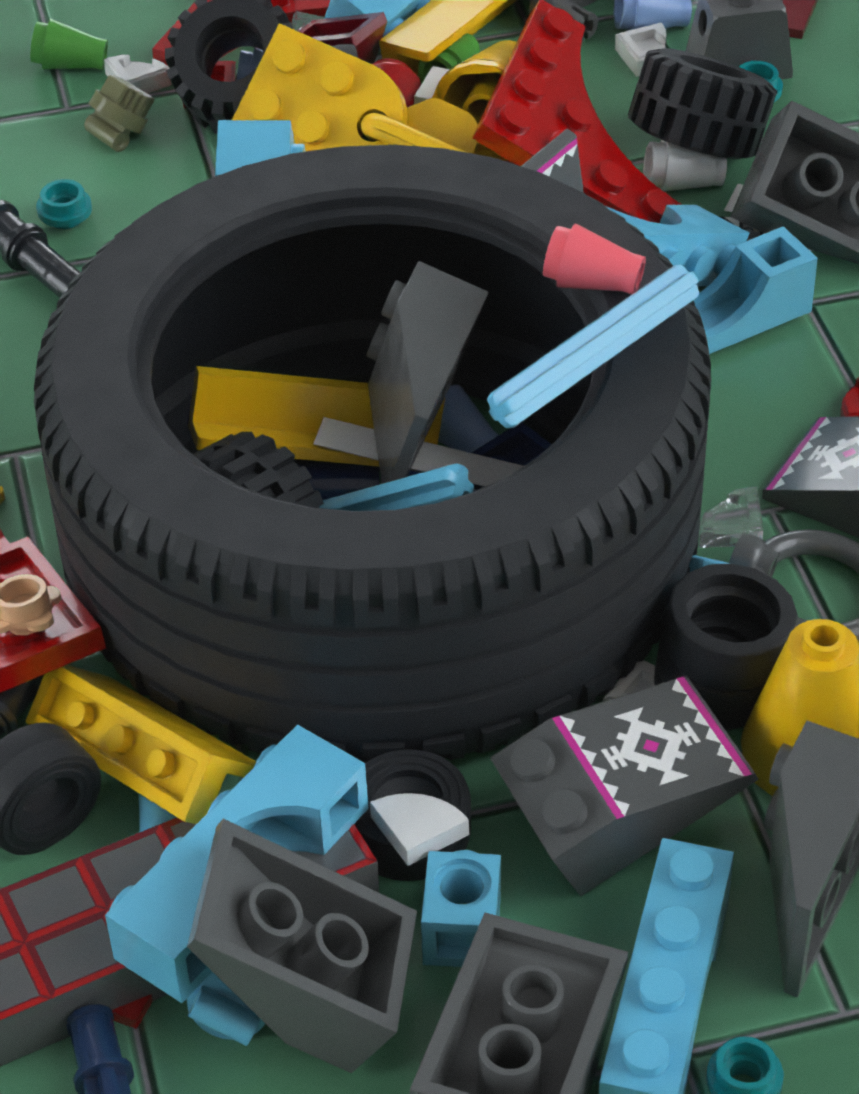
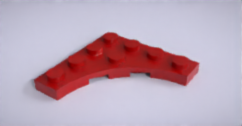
[472,0,682,223]

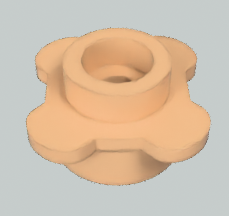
[0,574,61,635]

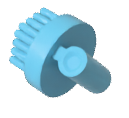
[187,972,265,1046]

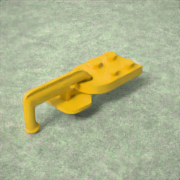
[232,23,480,154]

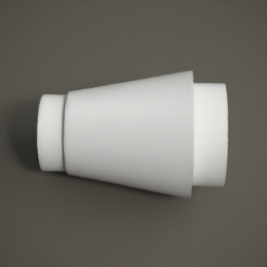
[643,140,727,192]

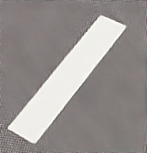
[313,417,524,487]

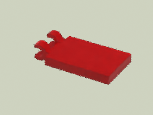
[0,529,106,693]

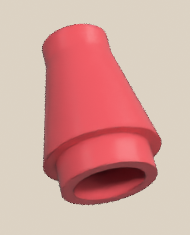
[543,223,646,294]

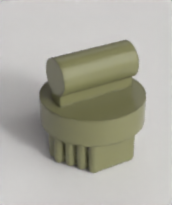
[84,75,154,152]

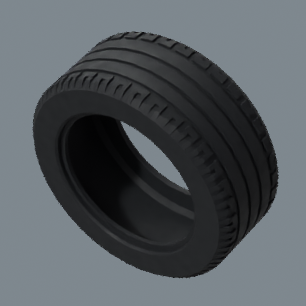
[34,145,712,763]

